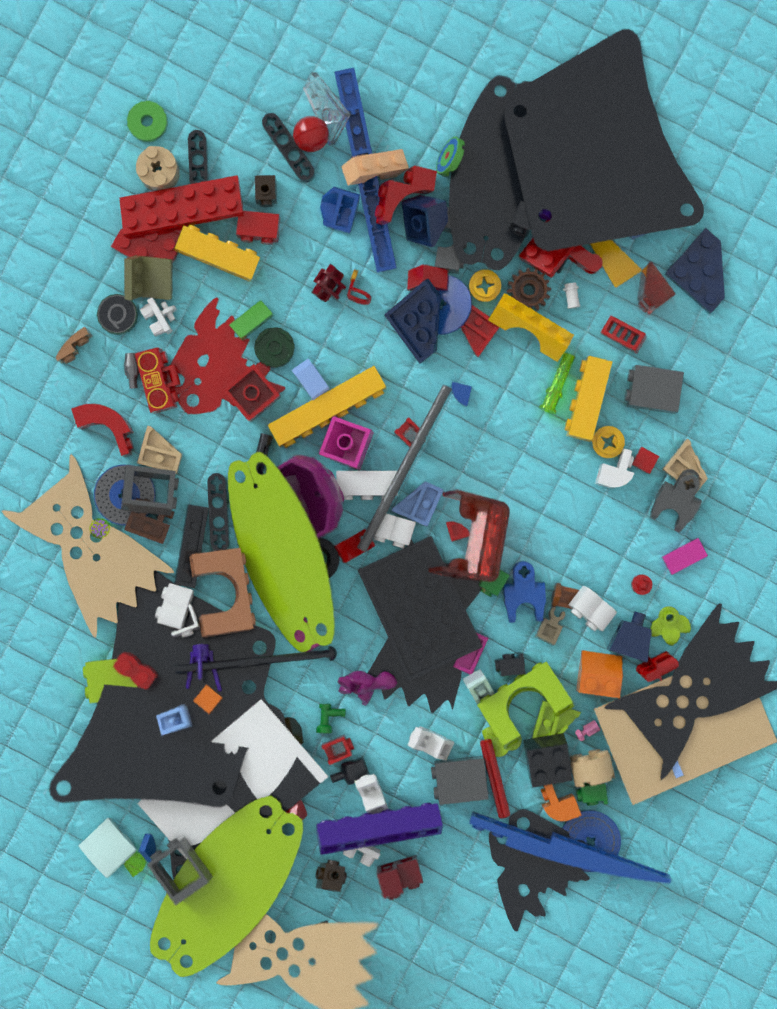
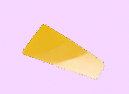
[590,240,641,287]

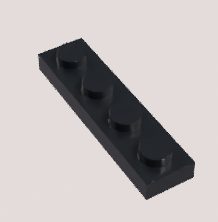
[174,504,209,588]

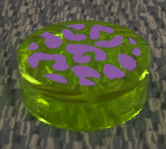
[89,518,111,539]

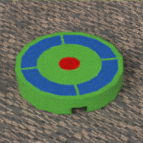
[436,137,465,177]

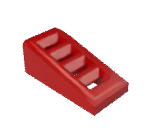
[600,315,647,354]

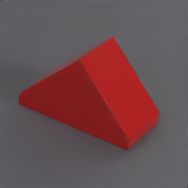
[407,264,449,291]

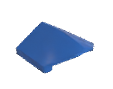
[320,187,360,233]

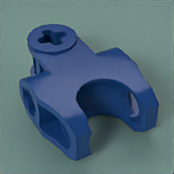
[503,561,546,623]

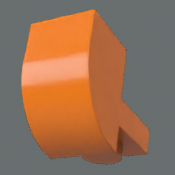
[540,784,582,821]

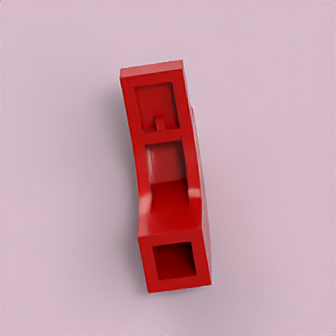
[71,404,134,457]

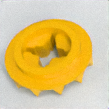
[469,269,501,302]
[592,426,625,458]

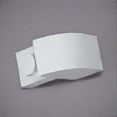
[595,449,634,488]
[408,726,455,761]
[355,774,388,814]

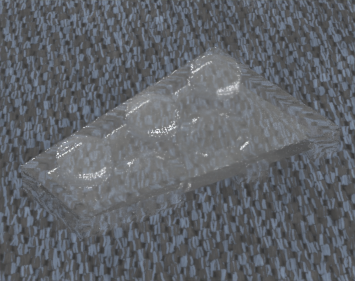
[303,72,351,145]

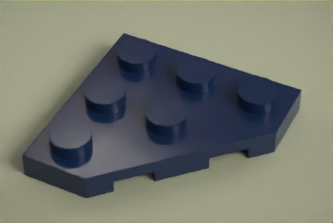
[665,228,725,314]
[384,278,440,363]

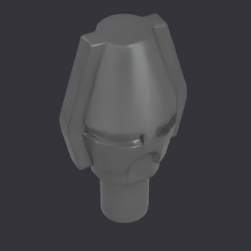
[123,353,139,389]

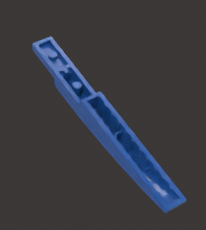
[334,68,397,273]
[469,811,671,884]

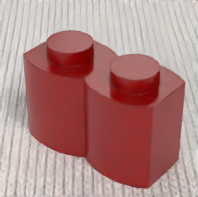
[113,652,158,689]

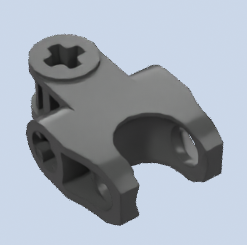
[650,469,702,533]

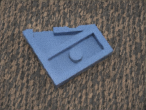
[392,481,444,527]

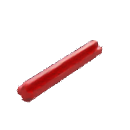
[480,739,510,818]

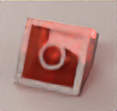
[637,261,676,315]

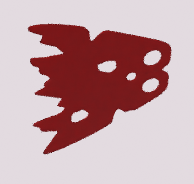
[166,297,285,414]

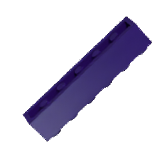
[316,803,443,855]

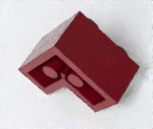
[377,855,423,900]

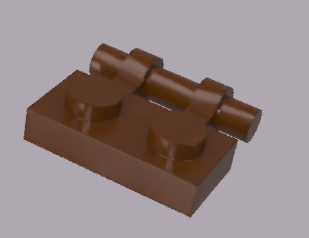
[124,497,175,544]

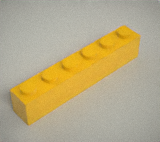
[268,366,386,448]

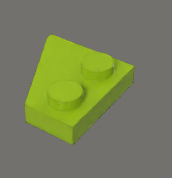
[531,700,581,739]

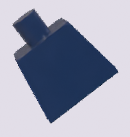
[607,611,652,662]

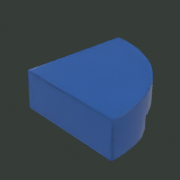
[451,382,472,407]
[138,834,156,863]

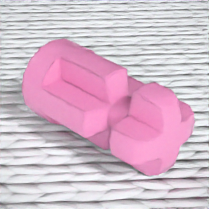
[575,720,600,741]

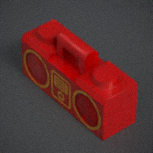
[135,347,181,414]

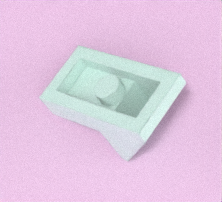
[463,669,495,705]

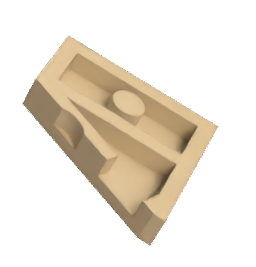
[137,426,182,474]
[662,439,708,492]

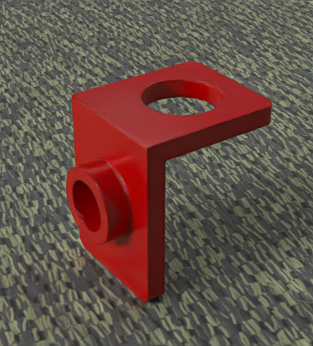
[335,529,375,563]

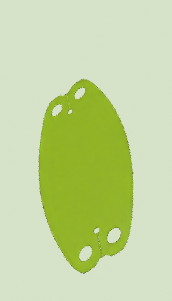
[228,452,334,652]
[150,796,303,977]

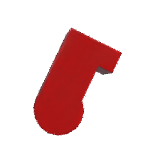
[568,245,603,274]

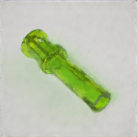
[539,352,575,414]

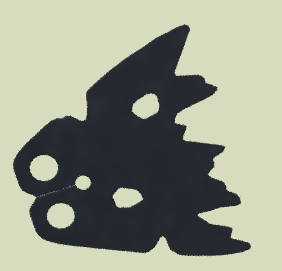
[489,809,590,932]

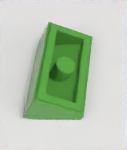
[229,300,273,341]

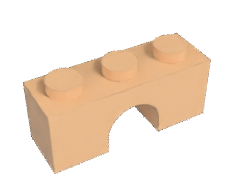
[341,149,409,186]

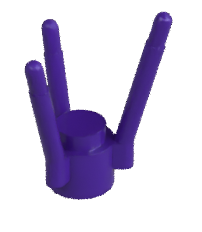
[186,644,222,692]

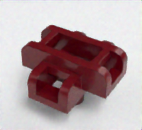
[311,264,346,302]

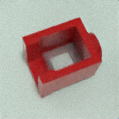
[394,417,425,448]
[321,735,354,765]

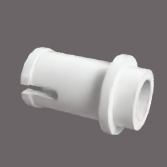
[563,282,580,309]

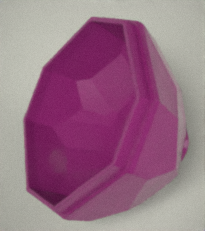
[277,455,344,539]

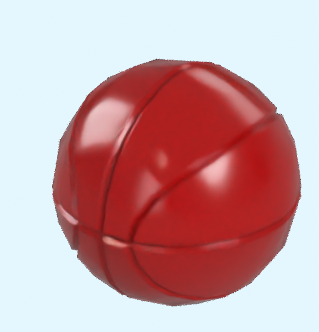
[293,116,329,152]

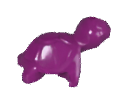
[338,671,397,706]

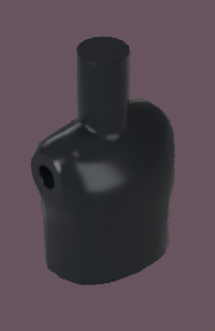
[330,756,369,785]

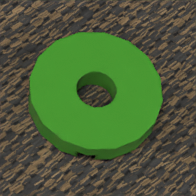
[127,101,168,142]

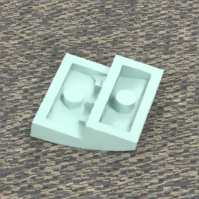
[79,818,138,878]

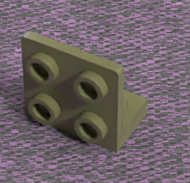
[124,255,172,300]

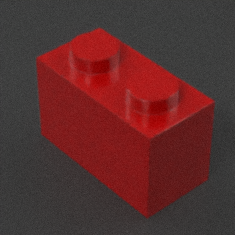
[236,211,281,245]

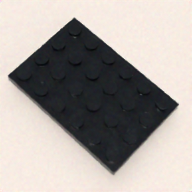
[358,536,482,681]

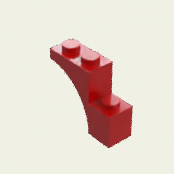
[375,166,437,225]

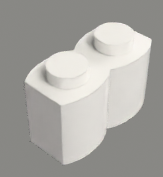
[373,514,416,548]
[155,583,194,630]
[568,586,617,632]

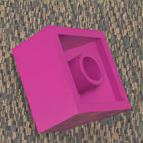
[319,416,374,471]

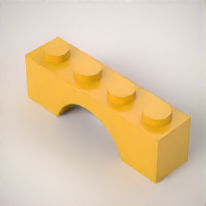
[488,293,574,362]

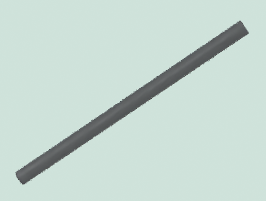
[357,385,452,552]

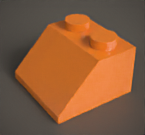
[576,650,623,698]

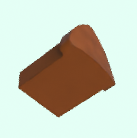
[551,583,579,609]

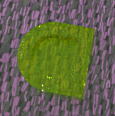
[123,851,147,877]

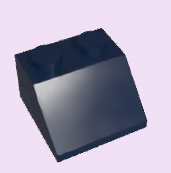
[401,195,448,247]

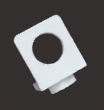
[171,604,200,638]

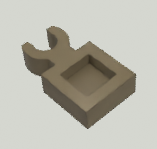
[535,607,565,646]

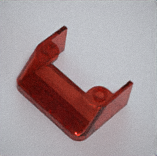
[428,489,510,582]

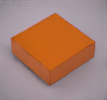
[193,685,222,714]

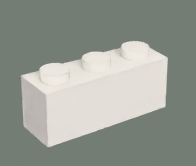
[336,471,398,500]

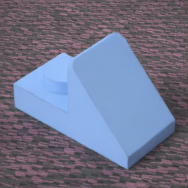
[292,359,330,400]

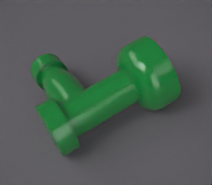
[316,704,346,733]

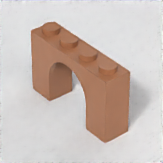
[189,548,256,638]

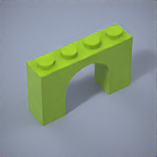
[477,661,575,750]

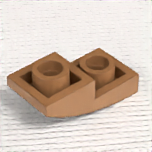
[56,327,92,364]

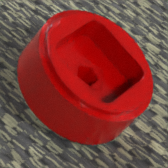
[631,574,652,595]

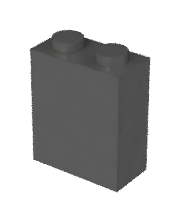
[624,365,684,414]
[431,756,488,805]

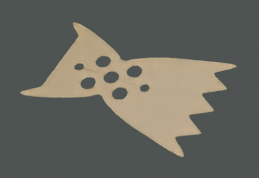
[2,454,174,638]
[216,914,378,1009]

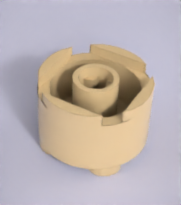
[136,146,180,191]
[570,749,615,787]

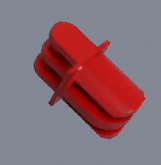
[636,651,679,682]

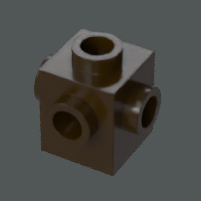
[315,860,347,892]

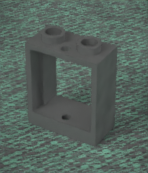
[121,465,179,516]
[147,836,213,905]

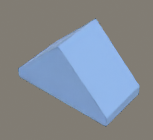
[156,705,193,735]

